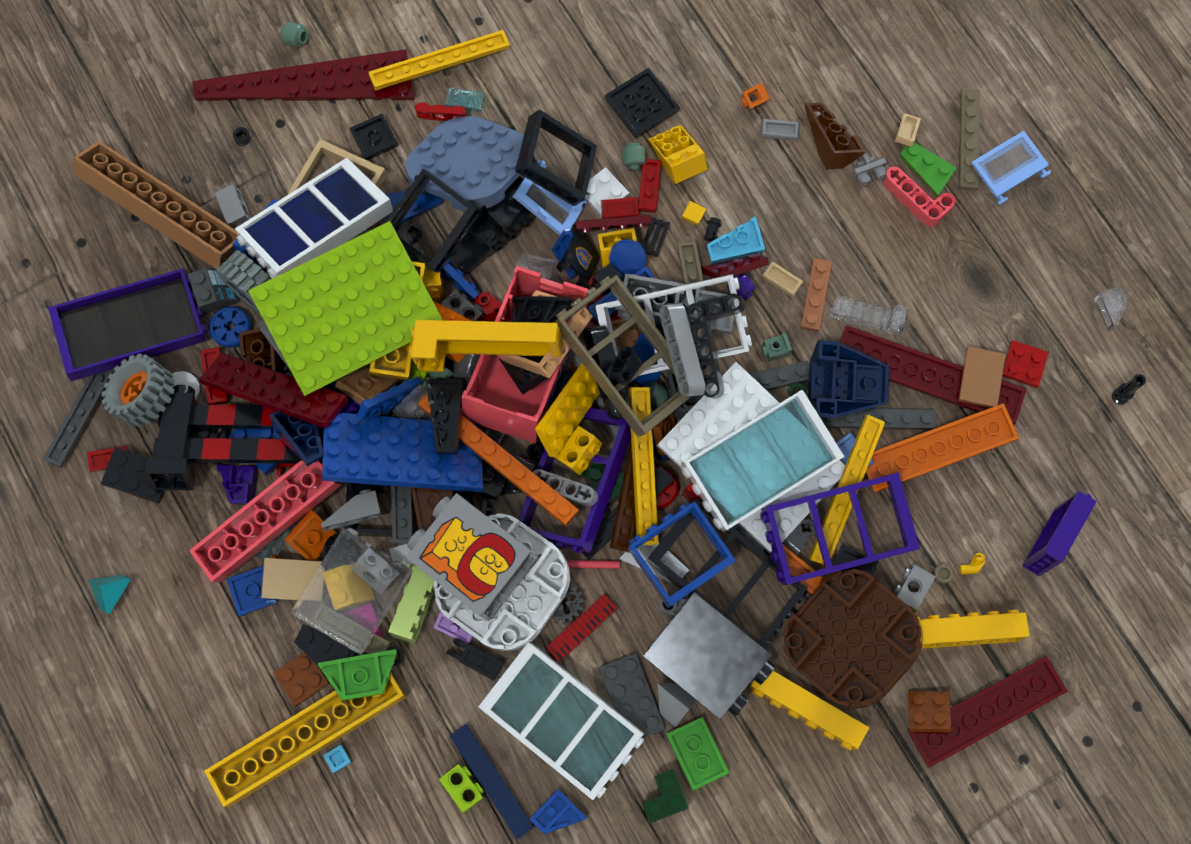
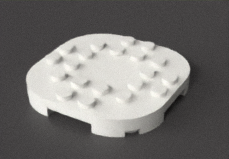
[433,514,570,651]

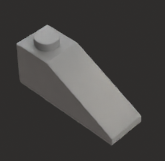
[321,489,382,532]

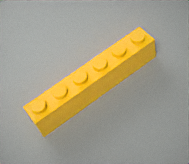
[749,671,869,751]

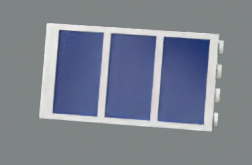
[235,158,393,279]

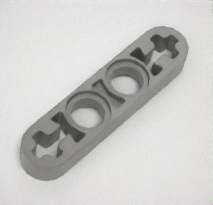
[533,469,598,506]

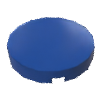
[608,239,646,276]

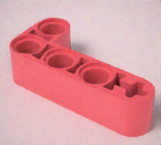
[883,166,956,227]

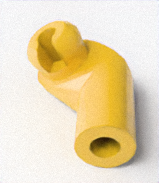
[959,553,985,575]

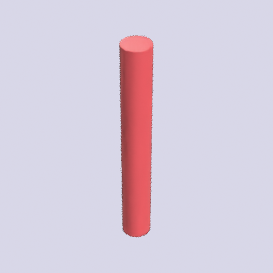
[567,560,620,569]

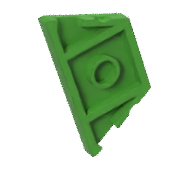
[318,649,397,701]

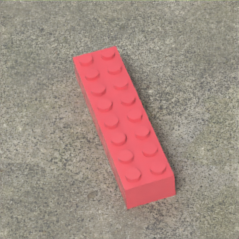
[189,459,342,582]

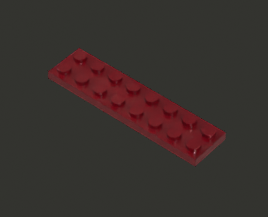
[199,353,348,428]
[907,656,1068,768]

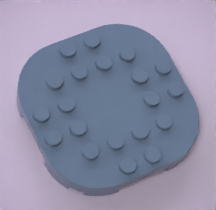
[405,116,533,211]

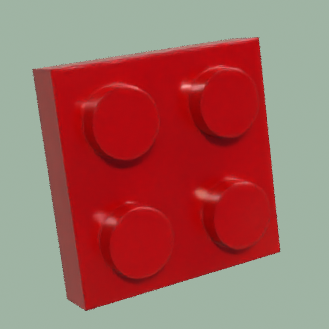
[1002,340,1049,388]

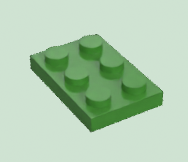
[666,717,729,791]

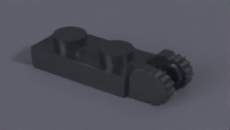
[446,638,504,681]

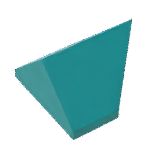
[88,575,131,615]

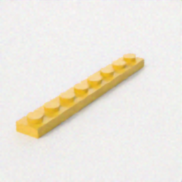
[368,30,510,91]
[629,387,659,545]
[808,415,885,565]

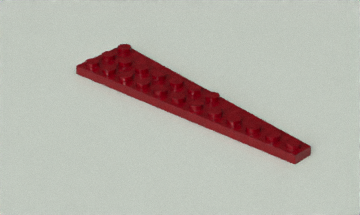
[192,49,414,101]

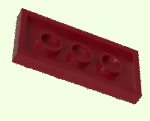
[575,215,651,232]

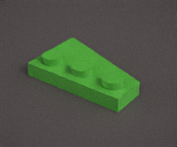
[899,142,957,198]

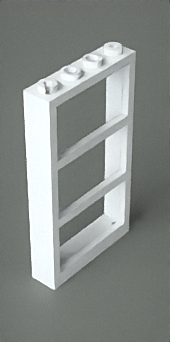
[595,274,752,376]

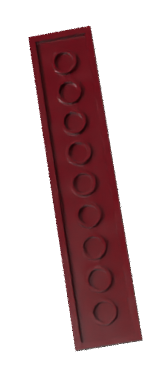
[839,326,1027,425]

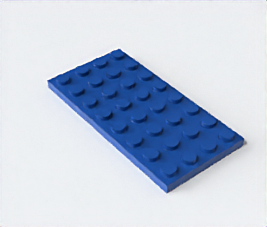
[322,413,483,492]

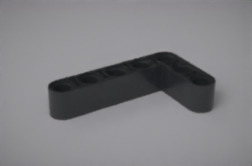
[687,294,746,399]

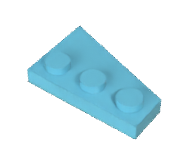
[706,216,765,264]

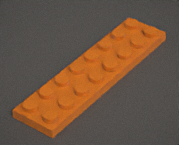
[865,403,1019,493]

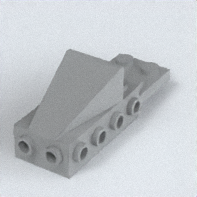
[615,273,734,334]

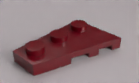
[701,253,769,278]

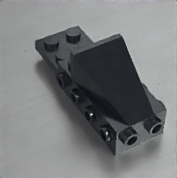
[437,176,545,276]

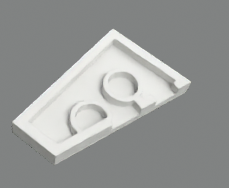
[619,542,689,585]

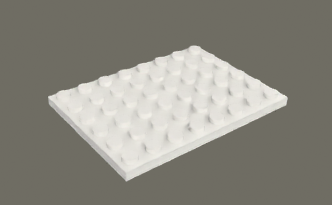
[657,362,845,553]

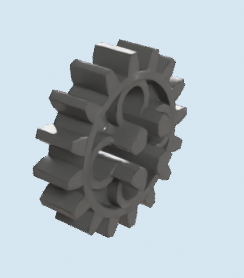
[549,582,584,625]

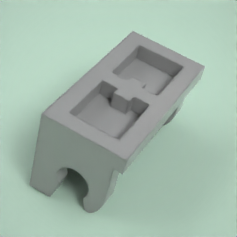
[215,184,251,228]

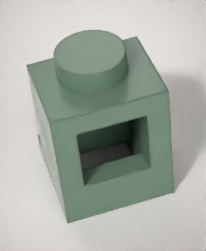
[761,333,792,362]

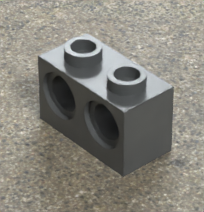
[441,290,484,321]

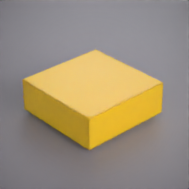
[682,201,706,226]

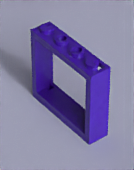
[1022,491,1097,576]

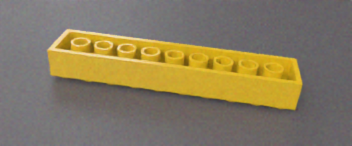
[204,672,406,808]

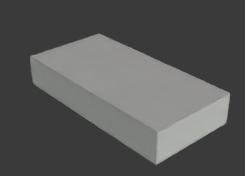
[761,119,799,141]

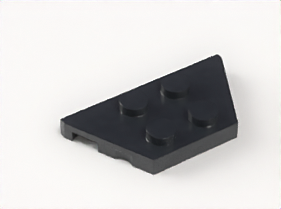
[512,296,574,323]

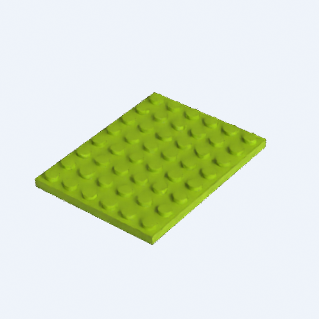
[248,221,443,397]

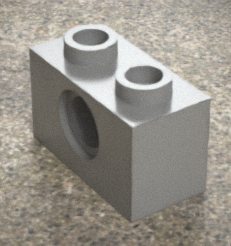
[351,547,400,595]
[893,565,936,613]

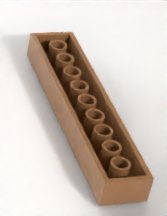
[73,141,238,270]

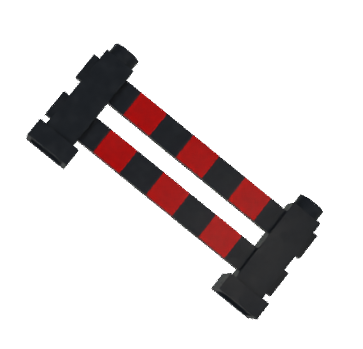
[145,385,393,493]

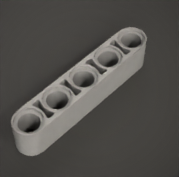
[659,304,705,397]

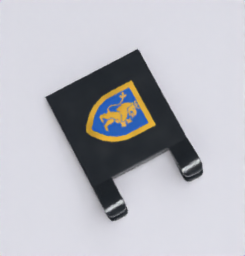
[556,230,600,289]

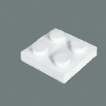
[586,167,629,218]

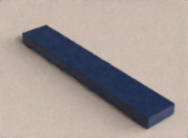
[450,724,534,839]

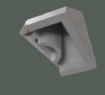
[657,683,696,727]

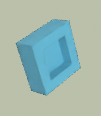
[323,745,352,773]

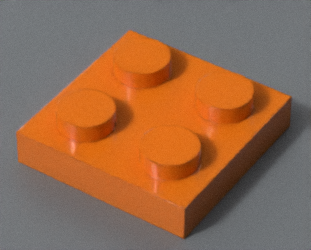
[284,510,337,561]

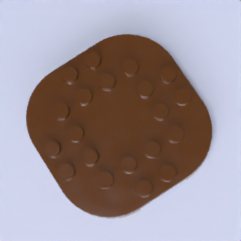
[783,569,923,709]

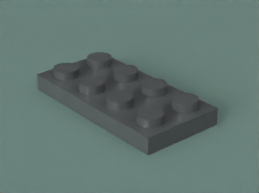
[599,653,665,743]

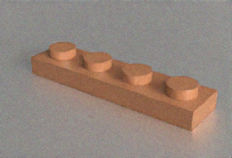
[800,258,832,332]

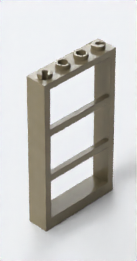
[553,275,691,437]

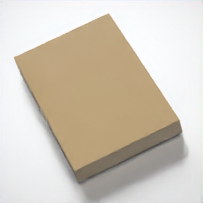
[261,558,325,601]

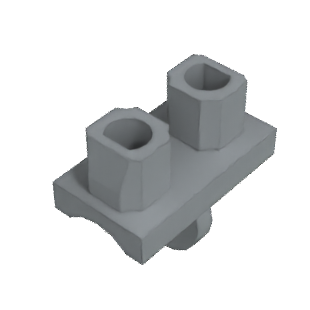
[851,154,887,187]

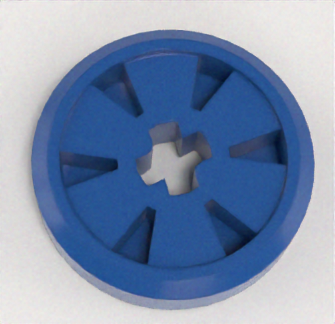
[209,306,252,348]

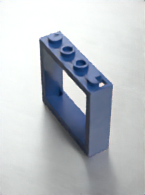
[627,501,736,608]

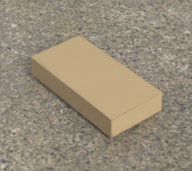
[895,113,921,147]
[762,261,803,298]

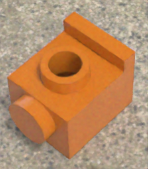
[740,83,770,110]

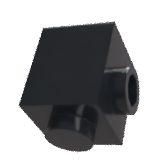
[592,263,622,296]

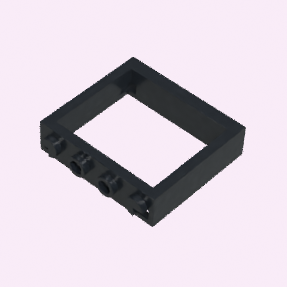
[515,109,597,206]
[384,169,482,273]

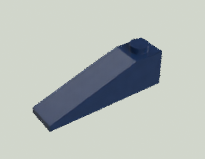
[269,411,324,466]

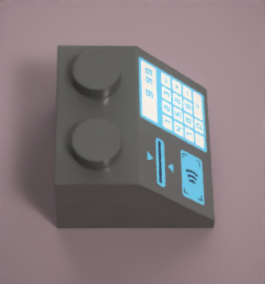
[188,268,240,315]

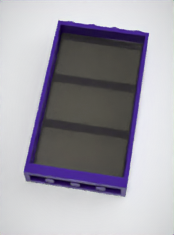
[48,268,208,381]

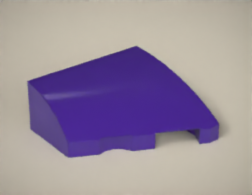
[217,465,257,505]

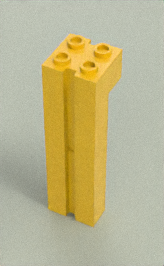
[409,320,563,372]

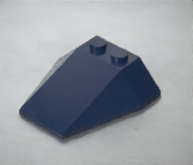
[808,340,889,418]

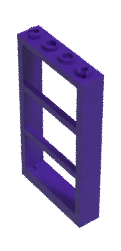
[518,407,631,554]
[760,472,920,585]

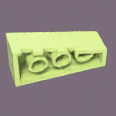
[388,564,435,645]

